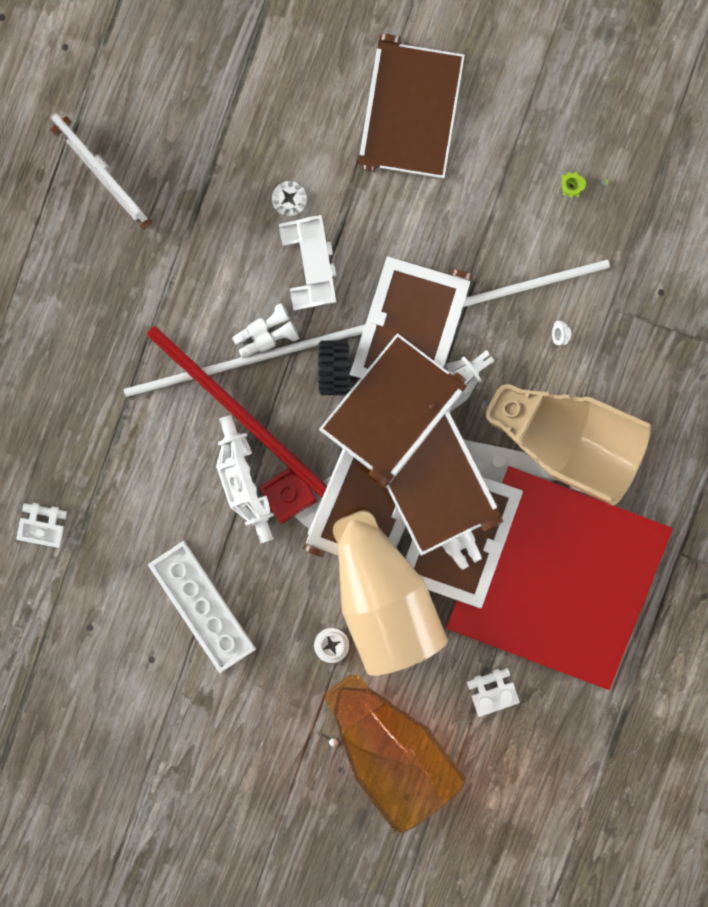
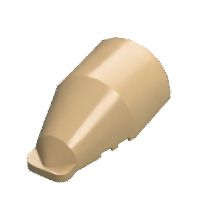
[486,384,651,506]
[333,510,448,676]

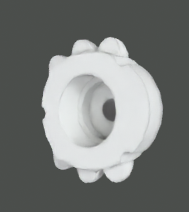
[552,320,572,345]

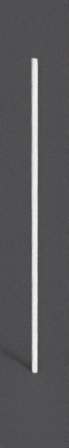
[124,259,610,397]

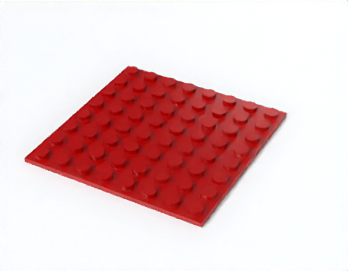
[446,466,673,690]

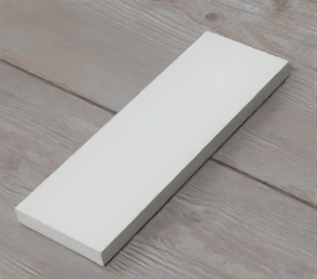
[148,540,256,673]

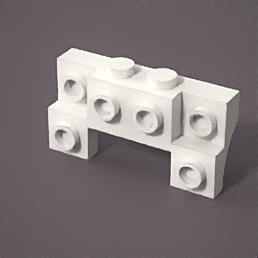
[279,215,336,311]

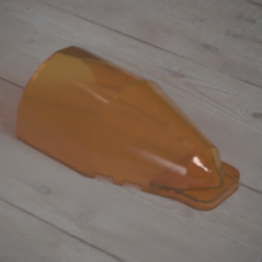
[325,675,467,835]

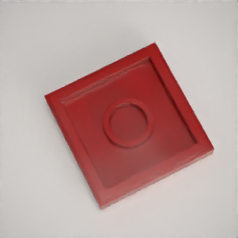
[258,468,318,524]

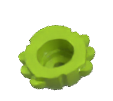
[561,172,586,198]

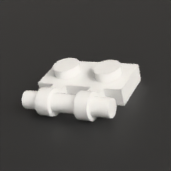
[16,503,67,548]
[467,668,520,717]

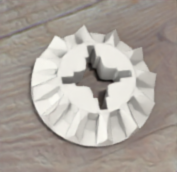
[272,181,307,216]
[314,628,349,663]

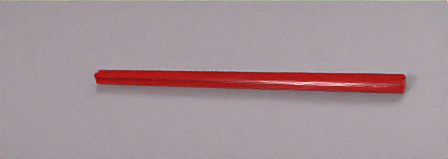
[147,326,327,498]

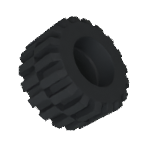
[318,340,350,395]

